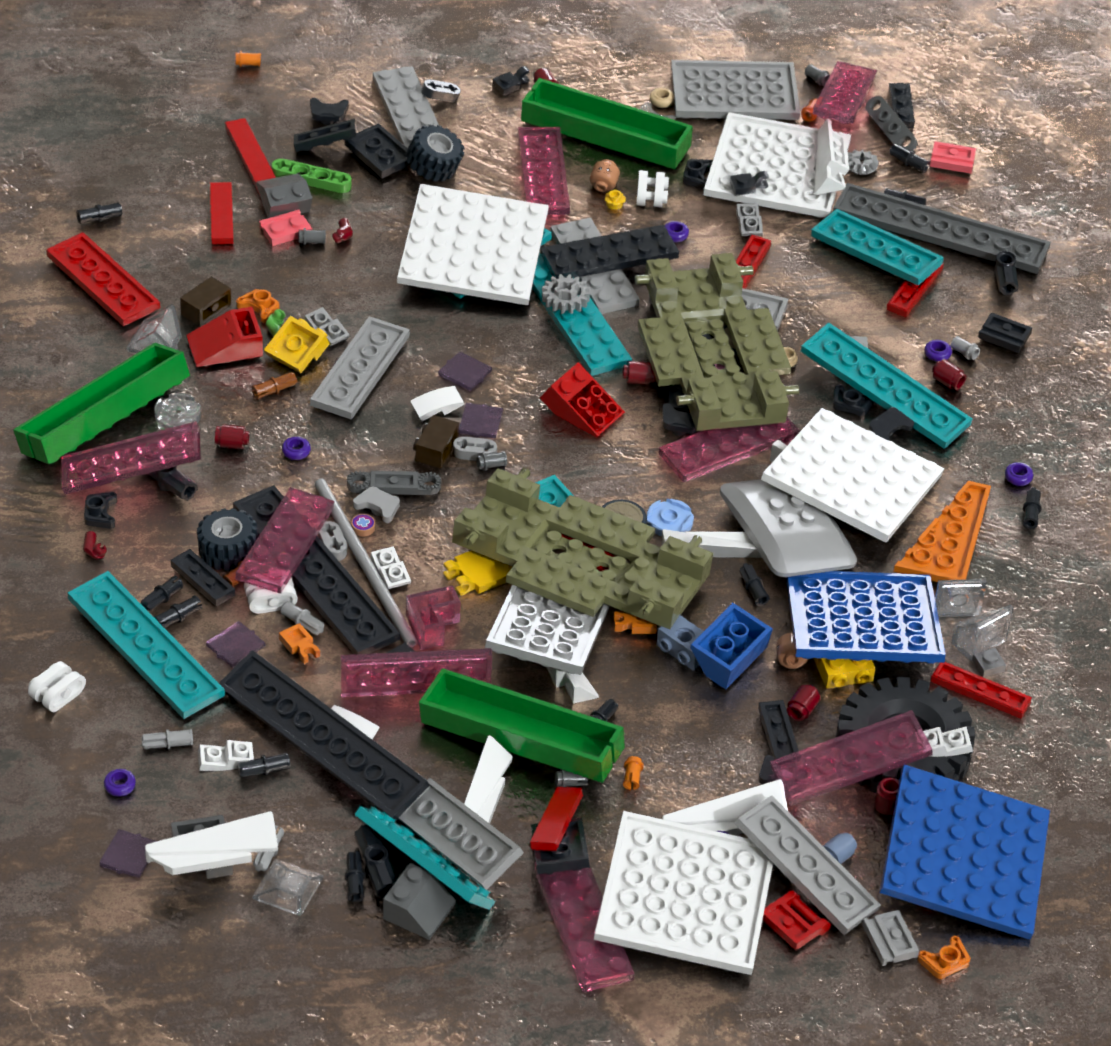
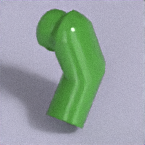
[266,309,285,337]

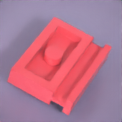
[930,141,976,174]
[259,210,312,246]

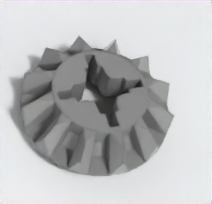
[848,149,879,174]

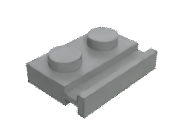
[862,910,919,966]

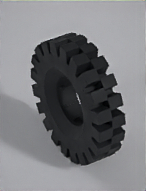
[835,677,975,794]

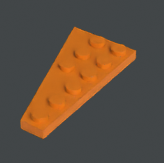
[893,481,991,588]

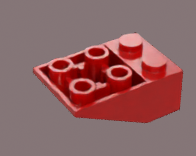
[186,307,263,367]
[540,362,625,438]

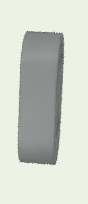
[453,437,497,461]
[318,521,347,561]

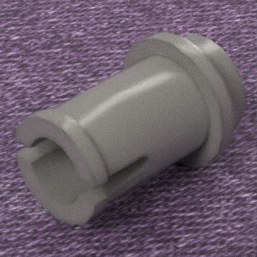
[951,336,980,360]

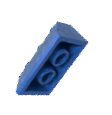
[690,603,773,689]

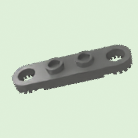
[866,96,918,152]
[347,471,441,495]

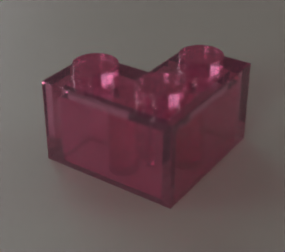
[406,585,461,650]

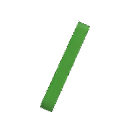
[272,159,352,193]

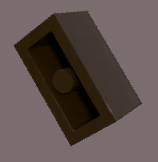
[180,276,231,326]
[413,415,459,469]

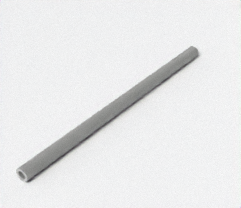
[314,479,418,648]

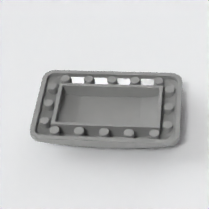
[720,479,857,577]

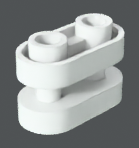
[636,170,669,208]
[244,572,298,614]
[28,662,86,712]

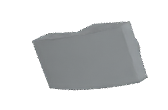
[736,204,763,236]
[304,307,350,346]

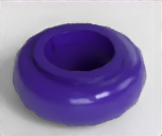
[665,221,689,243]
[924,340,952,362]
[282,437,311,460]
[1005,462,1034,486]
[104,769,136,797]

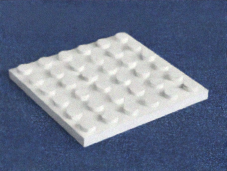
[704,112,851,218]
[397,184,549,305]
[761,408,944,542]
[594,811,773,975]

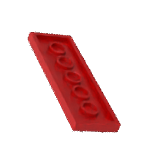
[46,232,160,326]

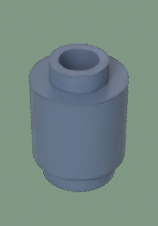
[823,832,857,864]

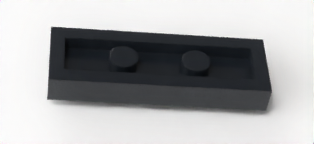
[888,83,915,128]
[294,119,357,152]
[171,549,236,607]
[758,700,800,765]

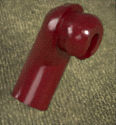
[332,218,353,243]
[83,531,107,560]

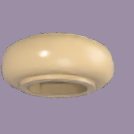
[650,88,674,108]

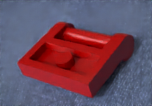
[762,890,831,950]

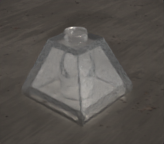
[126,304,182,354]
[935,578,987,617]
[951,605,1014,661]
[253,858,323,916]

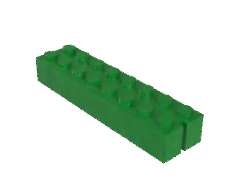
[521,78,693,169]
[13,343,190,464]
[419,668,625,783]

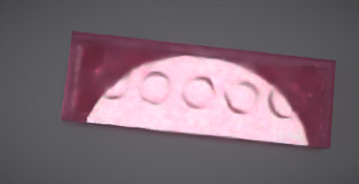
[812,61,877,124]
[518,127,570,215]
[659,417,800,483]
[62,421,201,494]
[235,487,335,594]
[341,648,492,697]
[770,710,933,806]
[534,863,635,992]

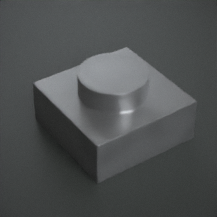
[972,648,1006,677]

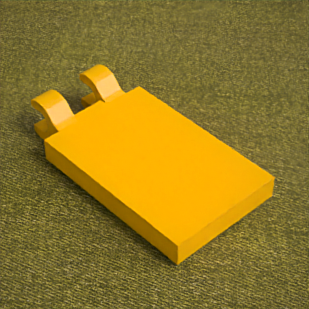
[443,550,512,595]

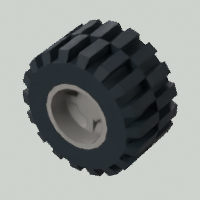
[406,124,465,181]
[197,508,259,571]

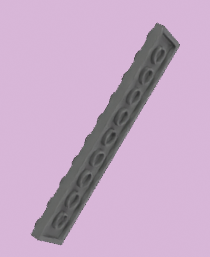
[833,183,1051,274]

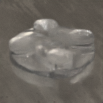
[154,393,201,433]

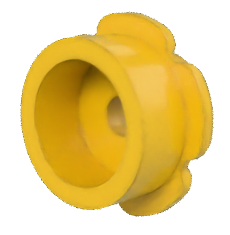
[605,190,626,209]

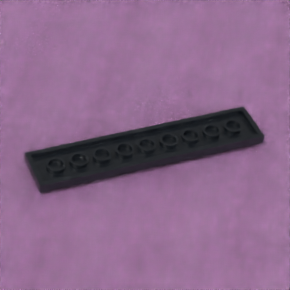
[233,485,400,659]
[219,650,430,821]

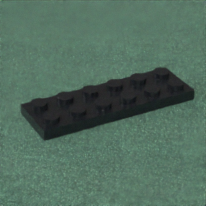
[541,225,679,279]

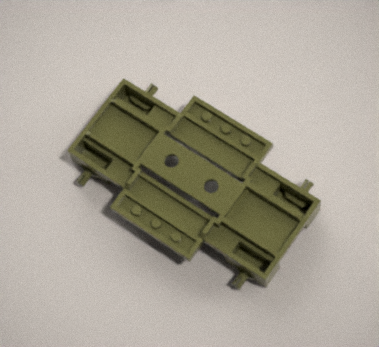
[635,253,799,431]
[452,468,713,629]

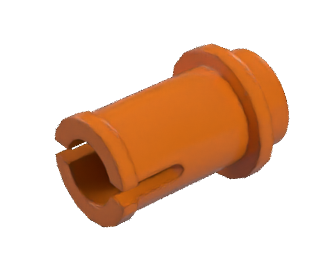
[235,51,261,67]
[801,98,822,122]
[623,756,644,790]

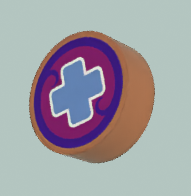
[351,514,375,537]

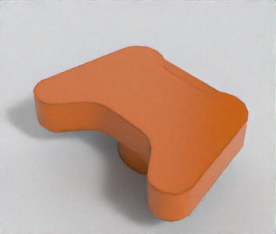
[236,289,280,323]
[917,936,970,979]

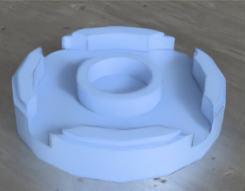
[647,499,694,536]

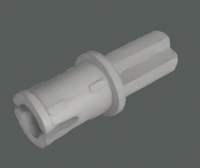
[281,601,324,635]
[142,729,193,750]
[253,825,284,871]

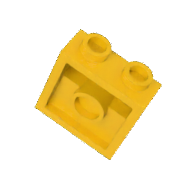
[264,316,330,373]
[814,658,875,689]

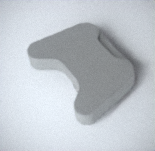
[353,487,400,523]

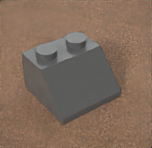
[256,173,312,218]
[383,863,456,940]

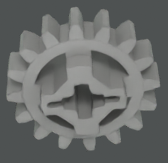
[542,274,590,314]

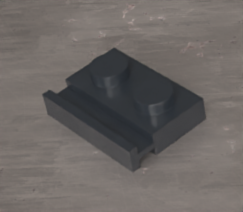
[978,312,1032,353]

